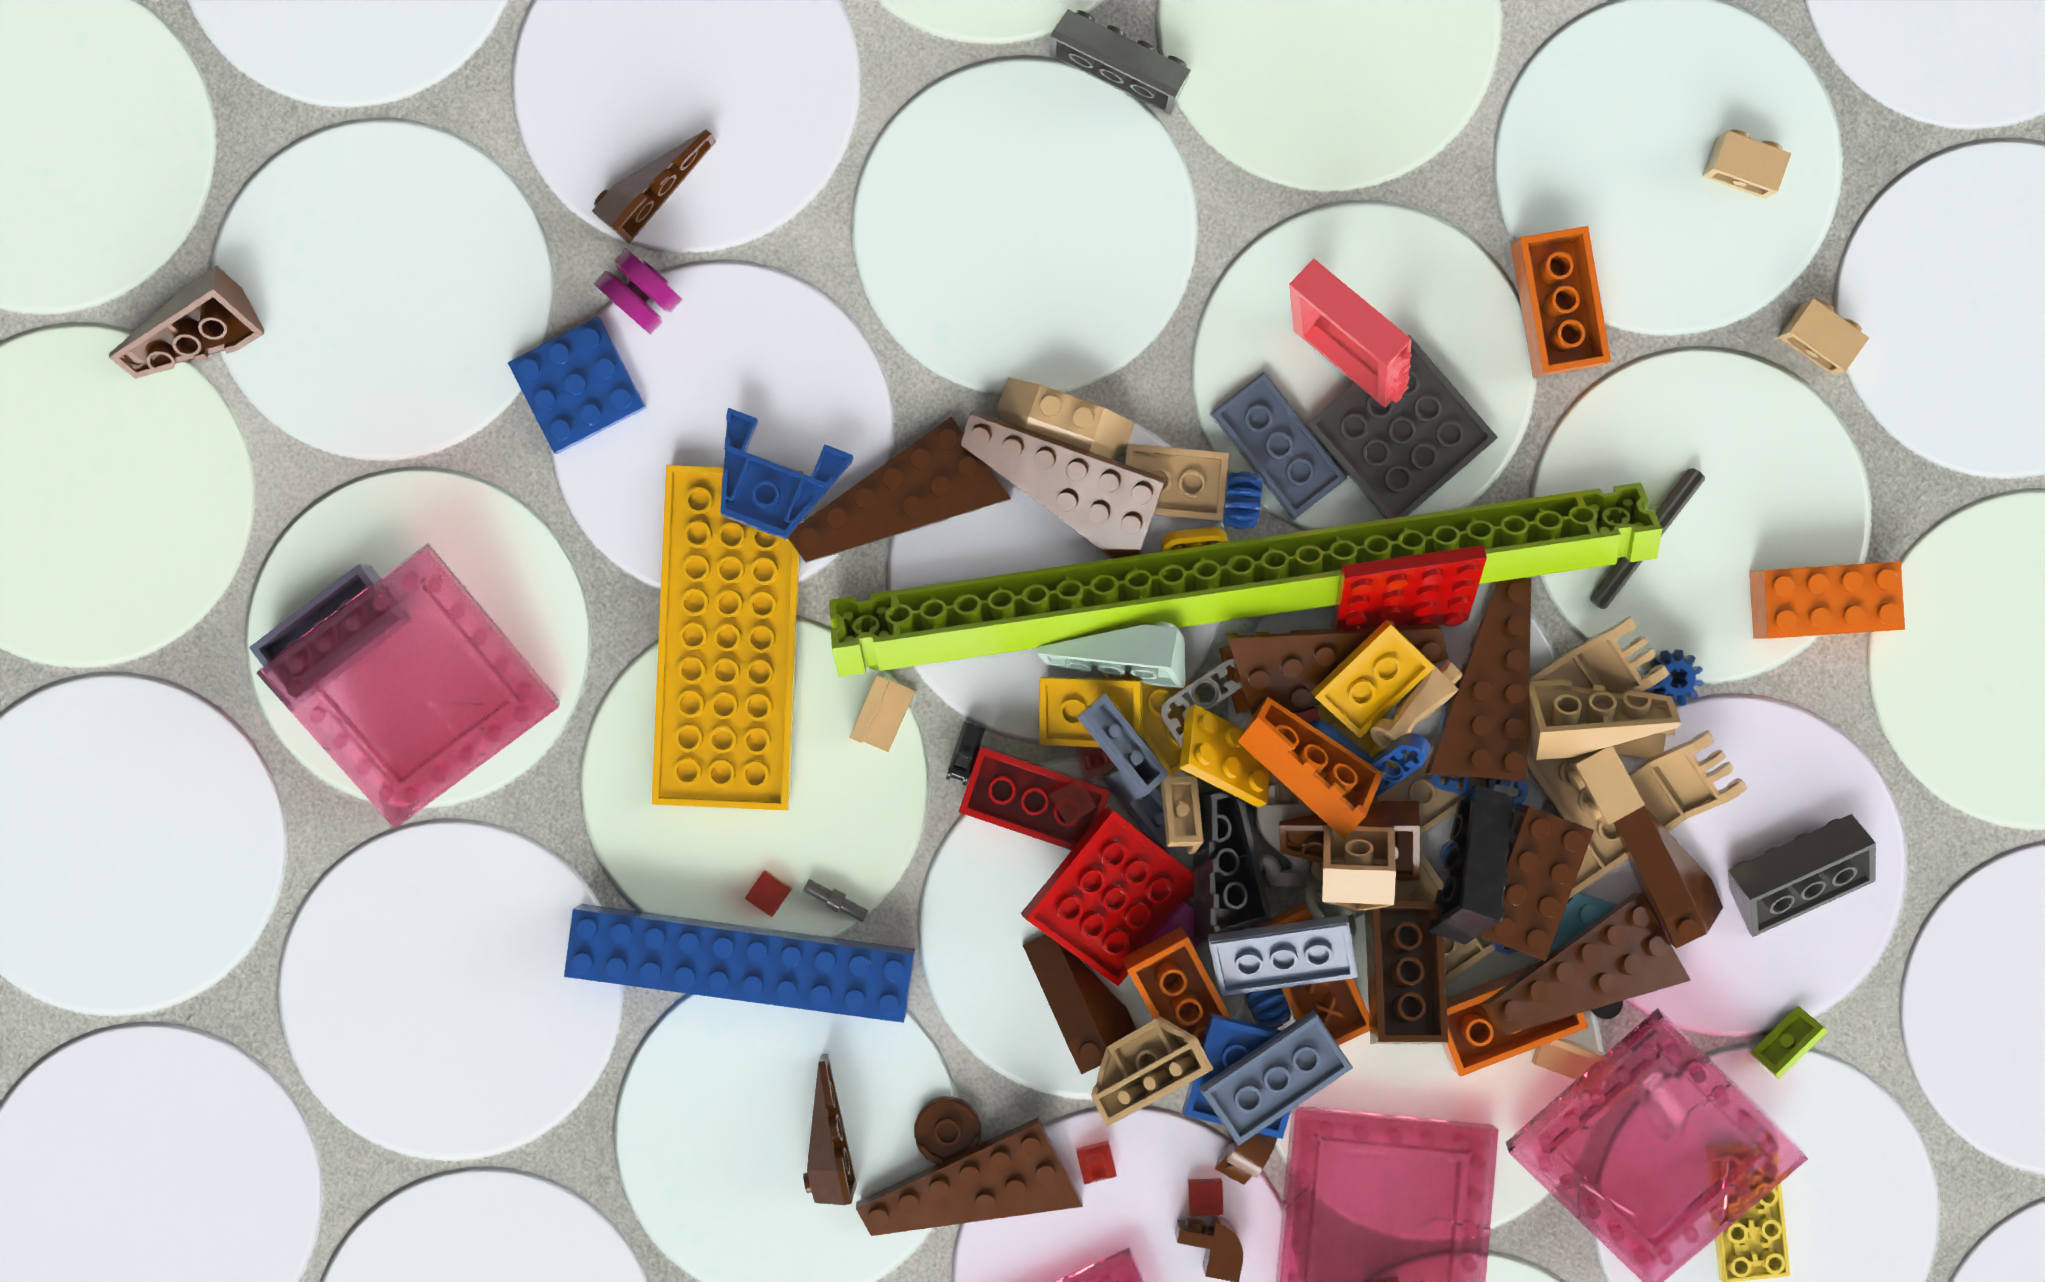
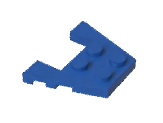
[720,408,854,540]

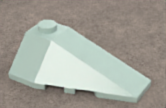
[1037,622,1186,689]

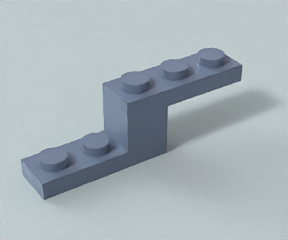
[1077,694,1181,856]

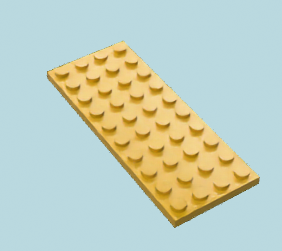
[651,465,803,811]

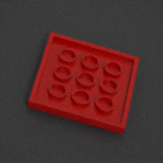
[1332,545,1487,631]
[1020,806,1194,987]

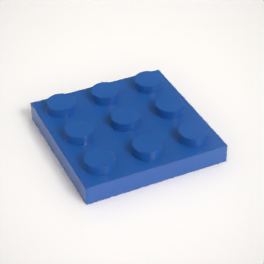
[508,316,646,454]
[1182,1013,1291,1139]

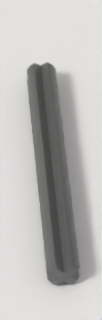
[1590,468,1705,609]

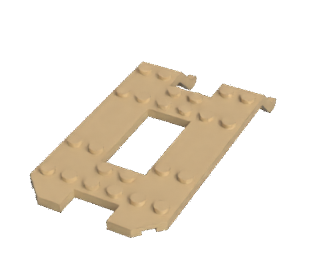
[1310,616,1748,983]

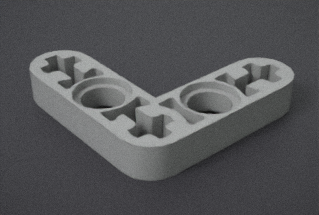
[1160,659,1241,784]

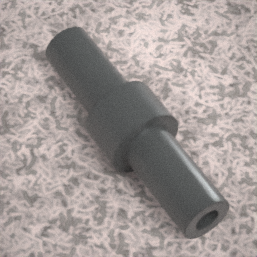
[803,879,869,922]

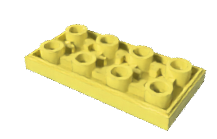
[1706,1139,1790,1282]

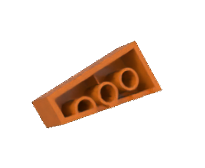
[1238,697,1383,840]

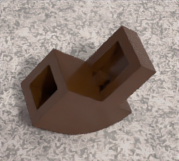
[1215,1133,1278,1185]
[1175,1213,1243,1282]

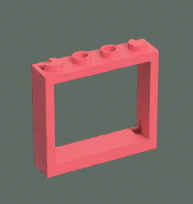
[1289,258,1412,408]

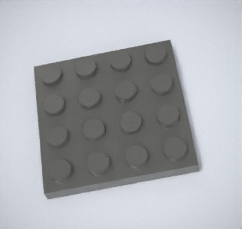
[1305,335,1498,519]

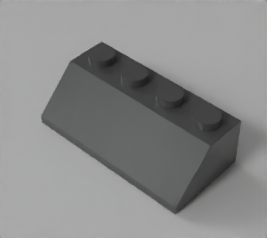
[1050,9,1191,115]
[1728,814,1876,937]

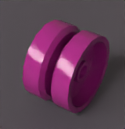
[593,248,683,335]

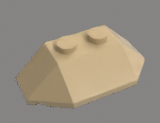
[997,377,1135,460]
[1091,1017,1213,1127]

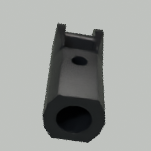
[946,721,986,786]

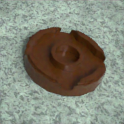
[914,1096,981,1164]

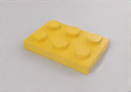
[1311,620,1435,738]
[1039,676,1143,748]
[1180,704,1270,808]

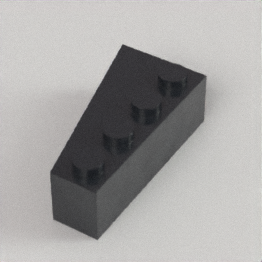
[1428,784,1514,945]
[1193,788,1272,938]

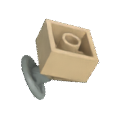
[1305,825,1396,939]

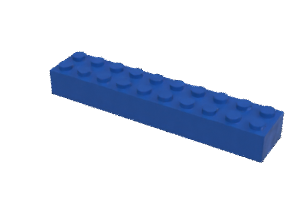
[564,904,915,1023]

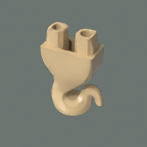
[1370,661,1463,749]

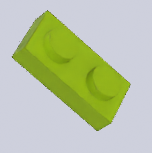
[1750,1006,1827,1080]

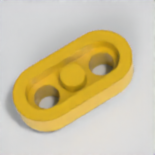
[1161,527,1229,551]

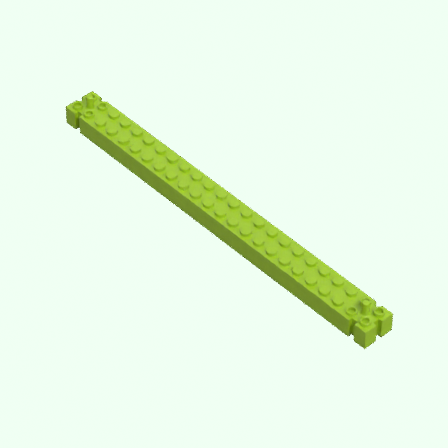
[829,482,1663,677]

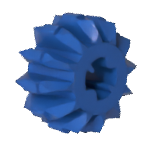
[1223,471,1262,530]
[1643,649,1705,706]
[1242,988,1291,1029]

